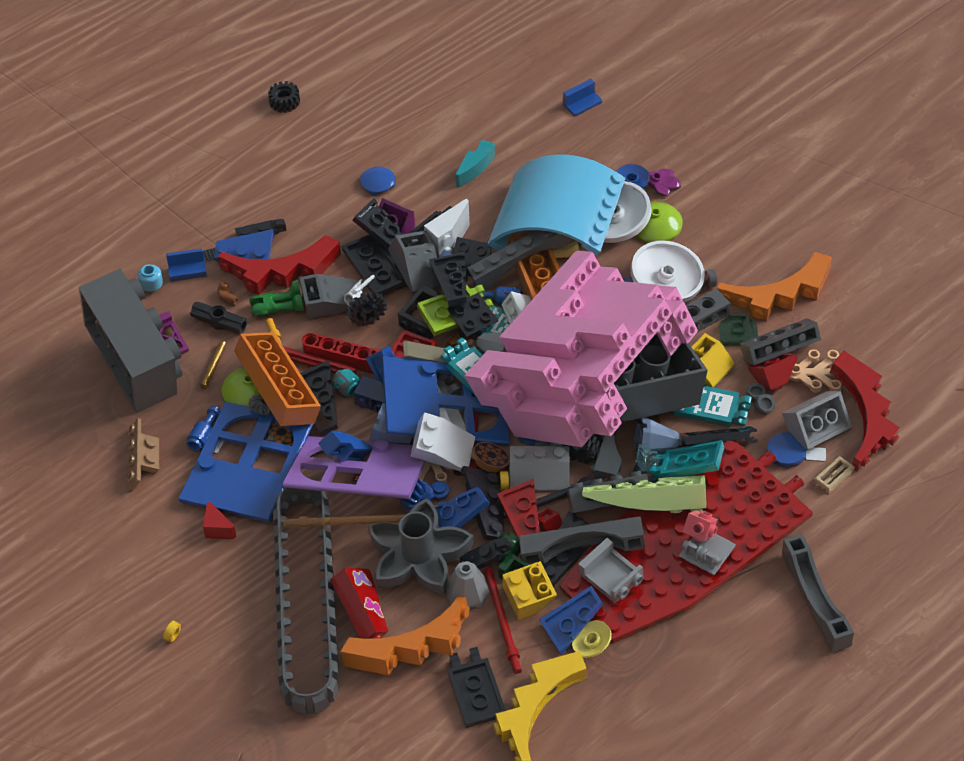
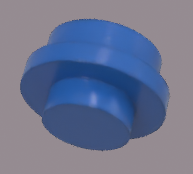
[431,481,449,500]

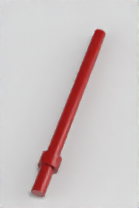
[484,568,522,674]

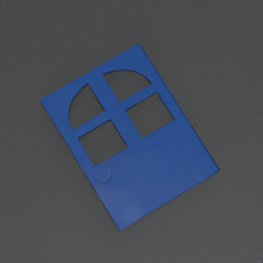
[382,356,510,446]
[179,402,313,523]

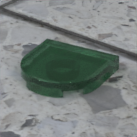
[719,313,758,346]

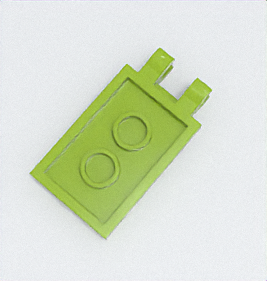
[417,285,494,336]

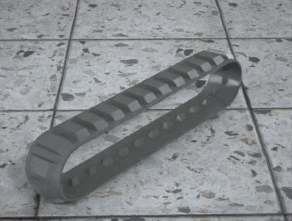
[273,488,339,714]

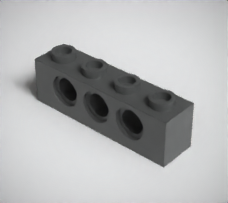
[686,289,731,332]
[740,318,821,365]
[566,471,649,513]

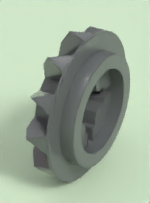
[249,393,272,415]

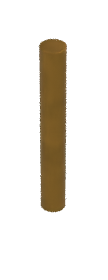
[200,341,227,389]

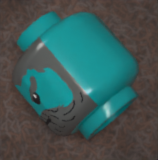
[333,369,361,397]

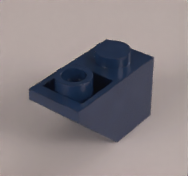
[354,376,384,413]

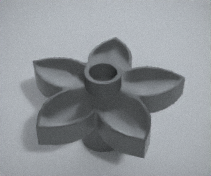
[368,498,474,595]

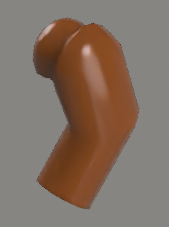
[217,282,239,305]

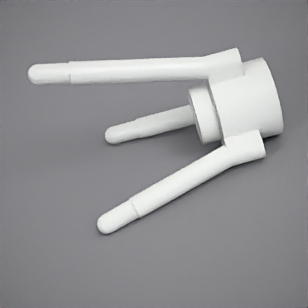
[344,275,375,306]

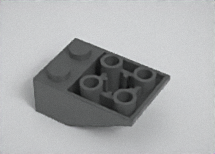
[388,230,440,293]
[299,274,356,319]

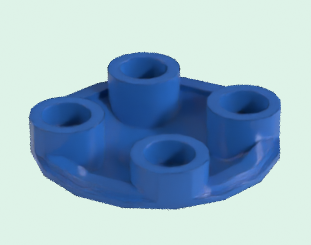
[360,167,395,196]

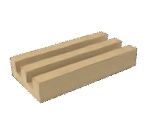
[813,456,855,494]

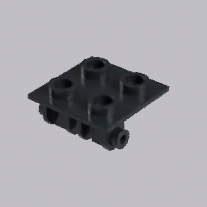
[453,237,492,276]
[446,293,498,338]

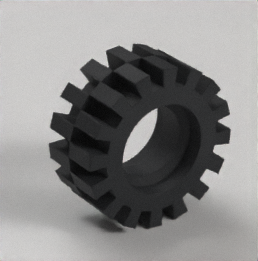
[268,81,300,113]
[562,436,600,463]

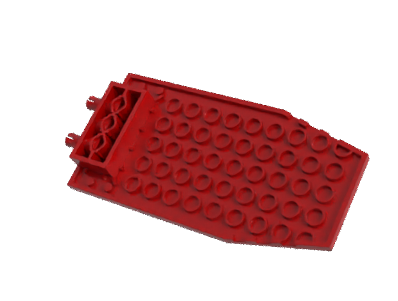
[559,440,813,643]

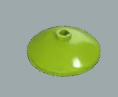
[635,201,683,243]
[221,367,265,407]

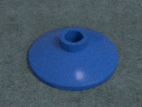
[616,164,650,189]

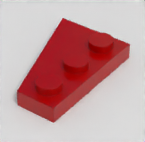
[497,479,540,539]

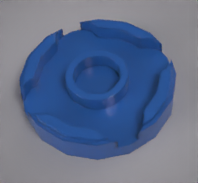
[767,432,807,468]

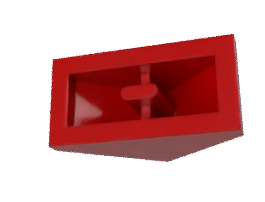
[203,502,236,539]

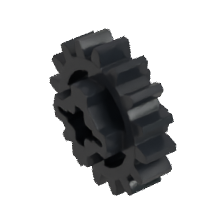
[346,291,387,326]

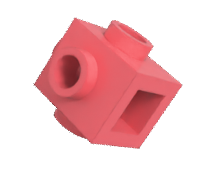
[683,510,718,542]

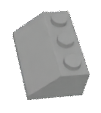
[782,391,852,449]
[510,446,569,492]

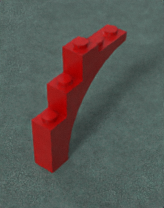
[218,235,341,295]
[829,351,900,472]

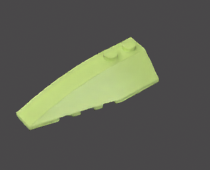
[582,475,707,513]

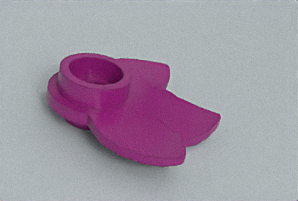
[647,169,681,196]

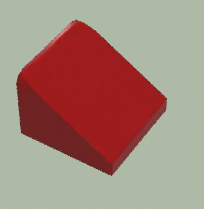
[538,508,563,532]

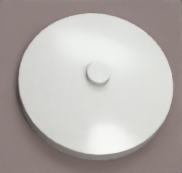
[604,181,651,243]
[631,241,705,302]

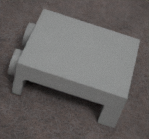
[578,538,644,603]

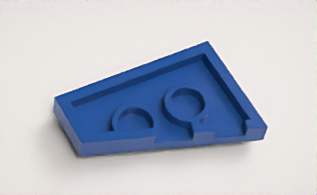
[214,229,274,261]
[435,487,490,528]

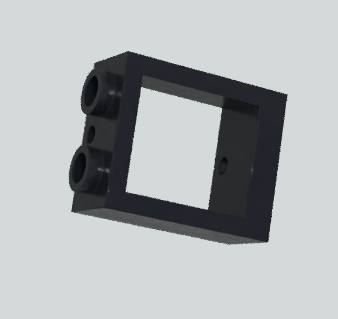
[398,285,441,339]

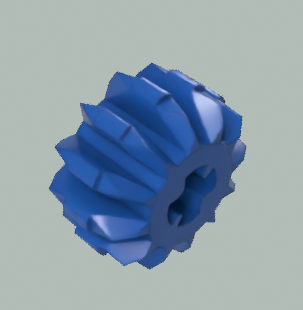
[400,479,434,511]

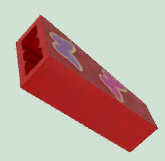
[330,568,388,639]

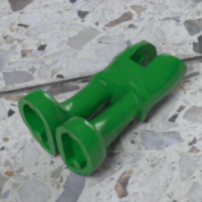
[249,280,304,316]

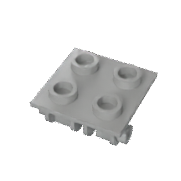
[679,534,736,575]

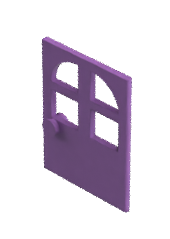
[283,436,426,499]

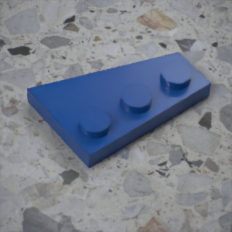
[539,586,603,655]

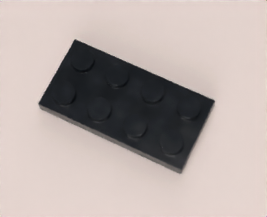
[342,235,407,296]

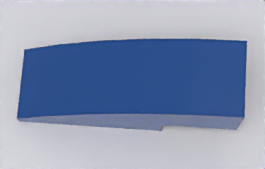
[318,430,373,462]

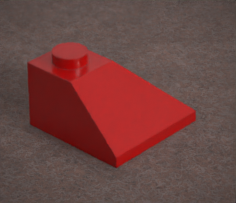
[748,353,798,392]

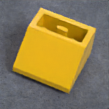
[692,333,735,387]
[502,561,557,620]

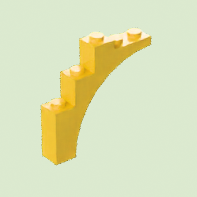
[493,651,587,761]

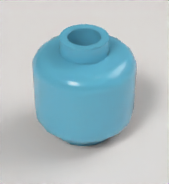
[137,264,163,292]

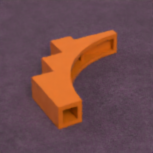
[717,252,832,321]
[340,596,470,676]

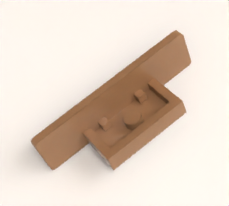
[127,418,159,491]

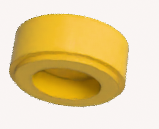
[500,471,509,491]
[163,620,181,642]

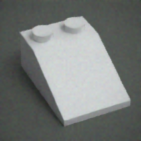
[424,199,470,257]
[410,412,475,471]

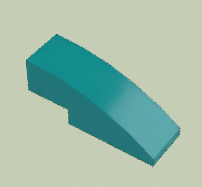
[456,140,495,187]

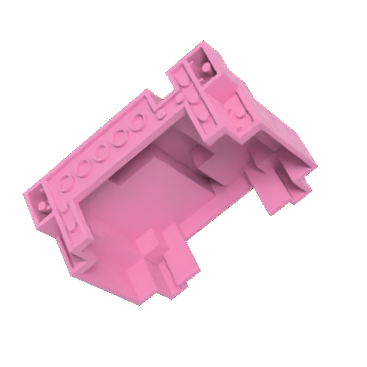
[465,251,698,447]

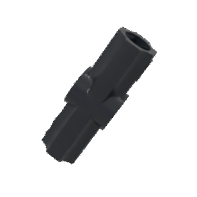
[190,302,248,333]

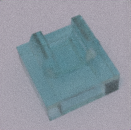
[636,444,660,471]

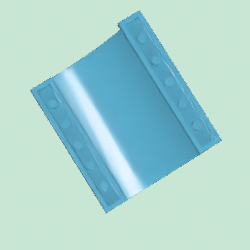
[487,155,625,255]

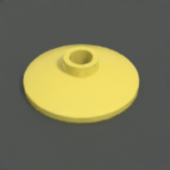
[572,620,611,658]

